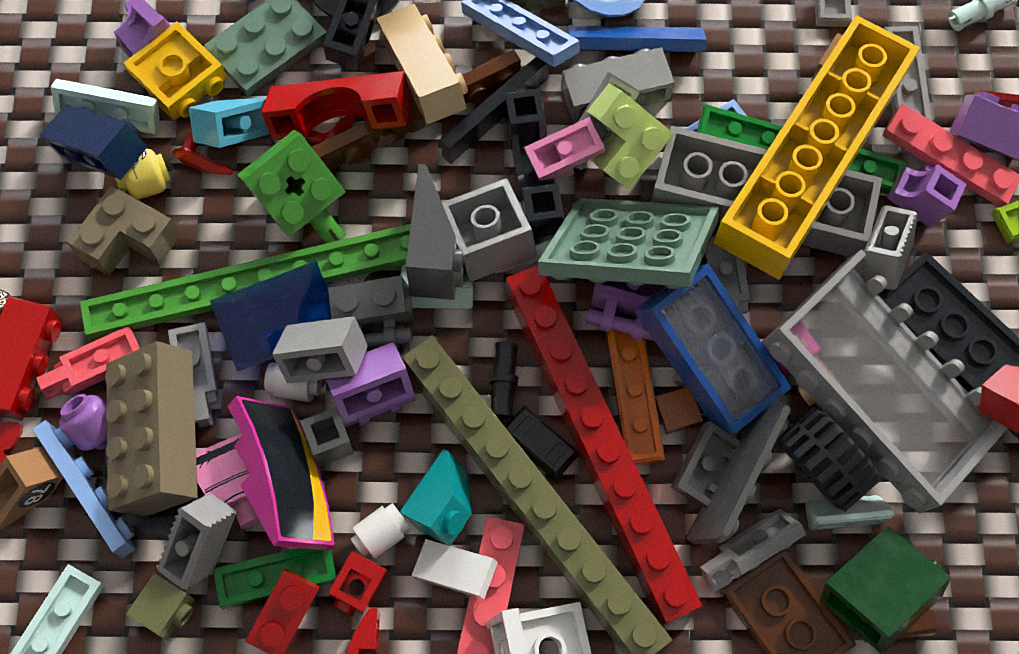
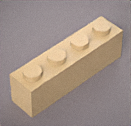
[376,4,468,124]

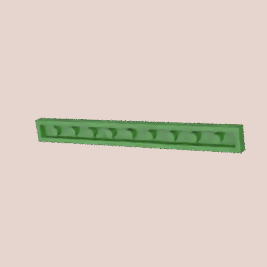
[80,224,411,340]

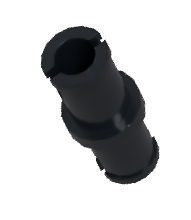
[489,341,519,419]

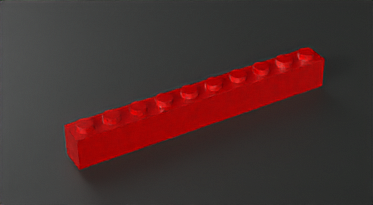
[506,265,702,628]

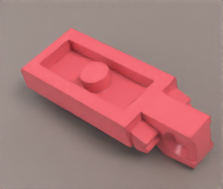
[36,326,140,399]

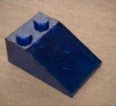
[210,261,331,372]

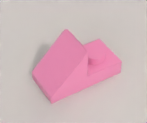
[524,117,605,180]

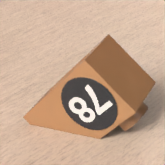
[0,446,64,530]

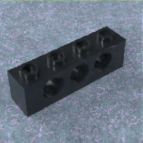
[323,0,384,70]

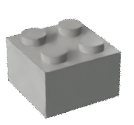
[442,178,538,282]

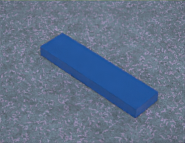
[568,25,707,52]

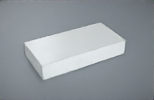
[412,539,498,599]

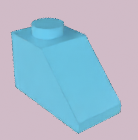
[189,98,270,148]

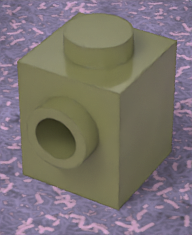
[126,573,195,641]

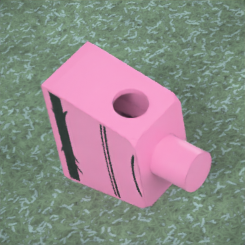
[196,433,260,529]

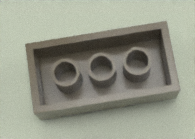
[105,341,198,517]

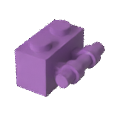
[586,281,664,342]
[326,342,415,428]

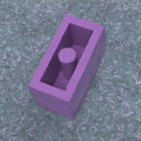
[949,91,1019,161]

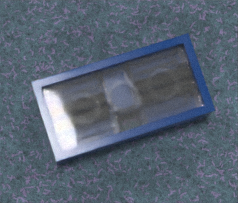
[634,264,792,434]

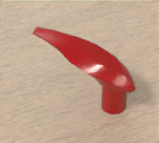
[307,115,357,145]
[171,134,233,175]

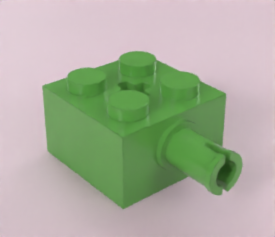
[237,130,346,244]

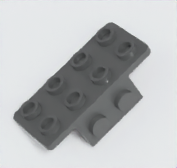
[671,403,791,544]

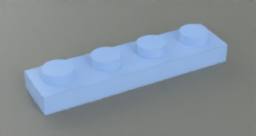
[33,420,137,558]

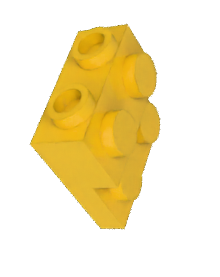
[123,21,227,121]

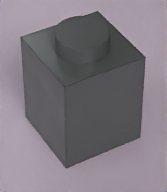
[300,407,354,467]

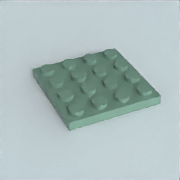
[538,198,719,289]

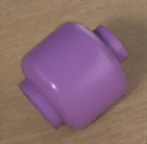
[59,394,108,451]

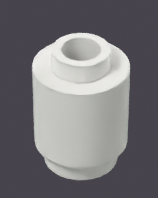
[264,363,323,402]
[351,503,411,559]

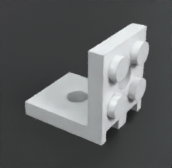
[486,602,591,654]

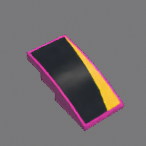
[227,396,335,551]

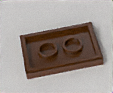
[720,549,857,654]

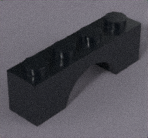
[505,89,564,238]

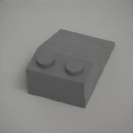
[405,164,464,300]

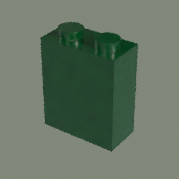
[820,526,951,654]

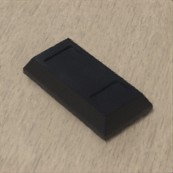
[504,405,581,482]

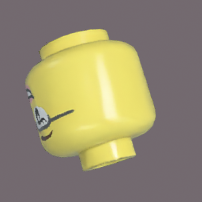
[115,149,171,200]

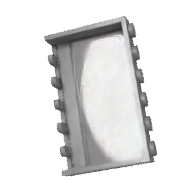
[762,250,1008,514]

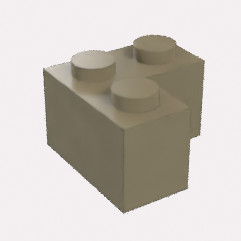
[68,185,180,276]

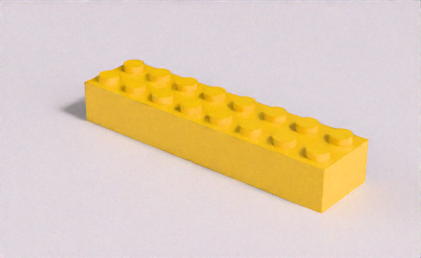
[713,15,920,280]

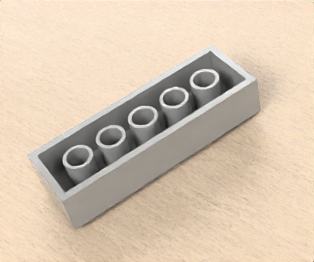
[651,126,882,257]

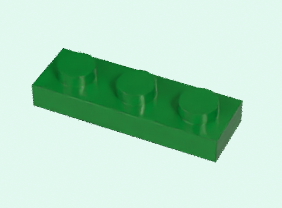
[213,548,337,610]

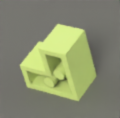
[586,83,674,191]

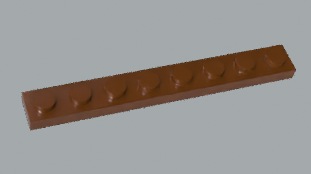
[286,50,521,190]

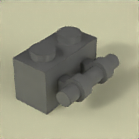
[328,276,414,353]

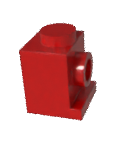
[328,551,388,617]

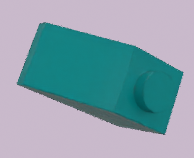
[400,449,472,546]

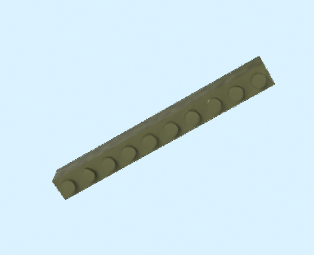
[402,335,672,654]

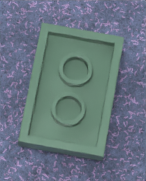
[204,0,327,97]

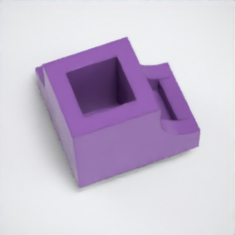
[114,0,170,57]
[887,164,967,227]

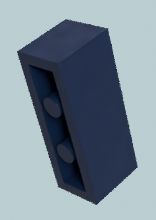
[39,104,147,180]

